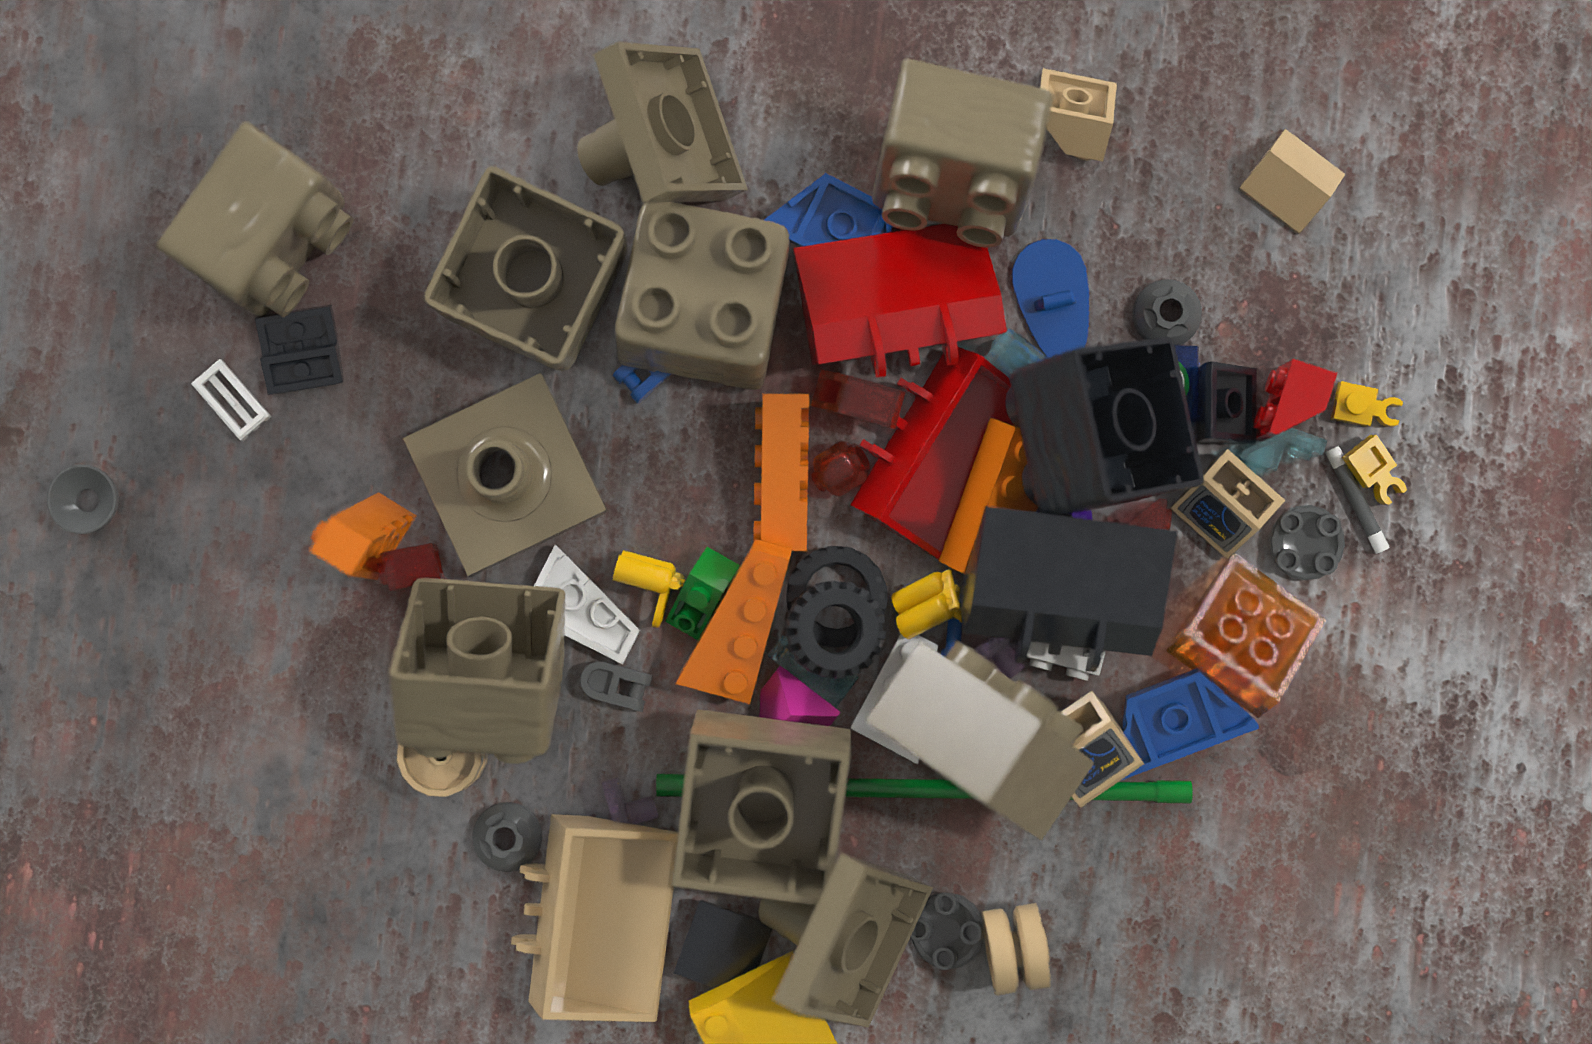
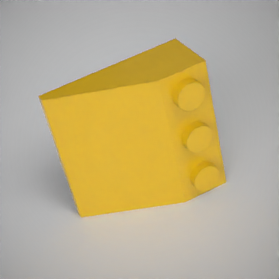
[688,951,838,1044]

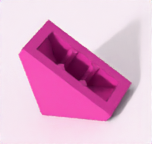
[759,665,841,726]

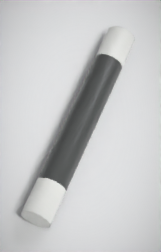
[1325,446,1390,554]

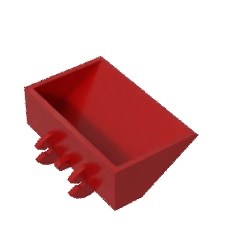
[793,224,1007,378]
[850,346,1015,572]

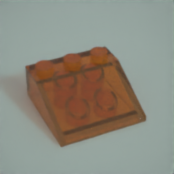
[1166,553,1327,718]

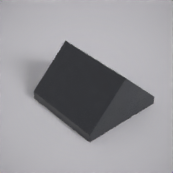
[1196,361,1257,444]

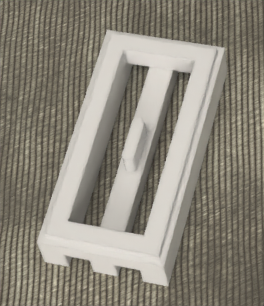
[191,359,272,441]

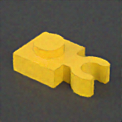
[1331,381,1403,427]
[1342,435,1407,505]

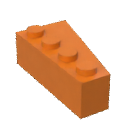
[753,394,809,552]
[939,418,1038,574]
[310,492,417,580]
[676,539,792,704]

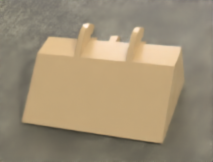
[511,814,678,1022]

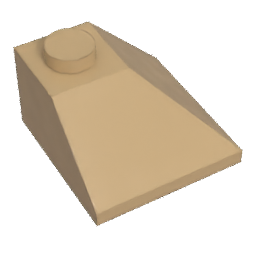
[1040,68,1117,162]

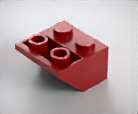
[1253,359,1337,441]

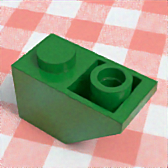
[665,547,740,640]

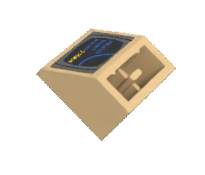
[1170,449,1285,559]
[1062,691,1144,807]

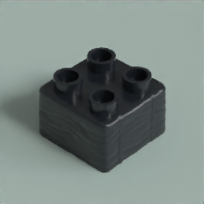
[1005,337,1204,516]

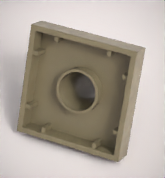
[577,42,748,203]
[403,373,608,577]
[759,853,933,1028]

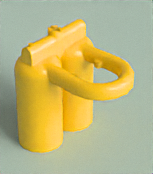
[613,550,685,628]
[891,570,962,640]

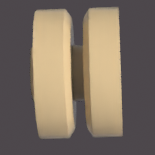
[397,743,488,797]
[982,903,1050,995]

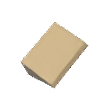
[1239,129,1345,235]

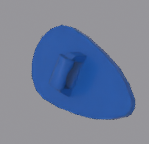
[1012,239,1089,358]

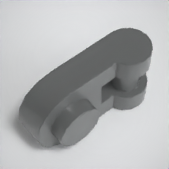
[580,661,653,712]

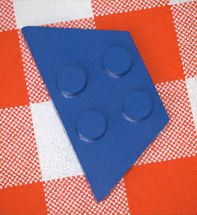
[764,173,893,247]
[1122,668,1259,780]

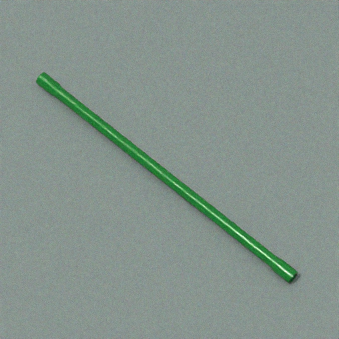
[656,774,1193,804]

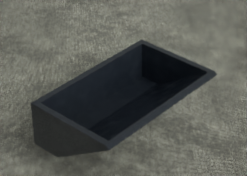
[959,506,1178,672]

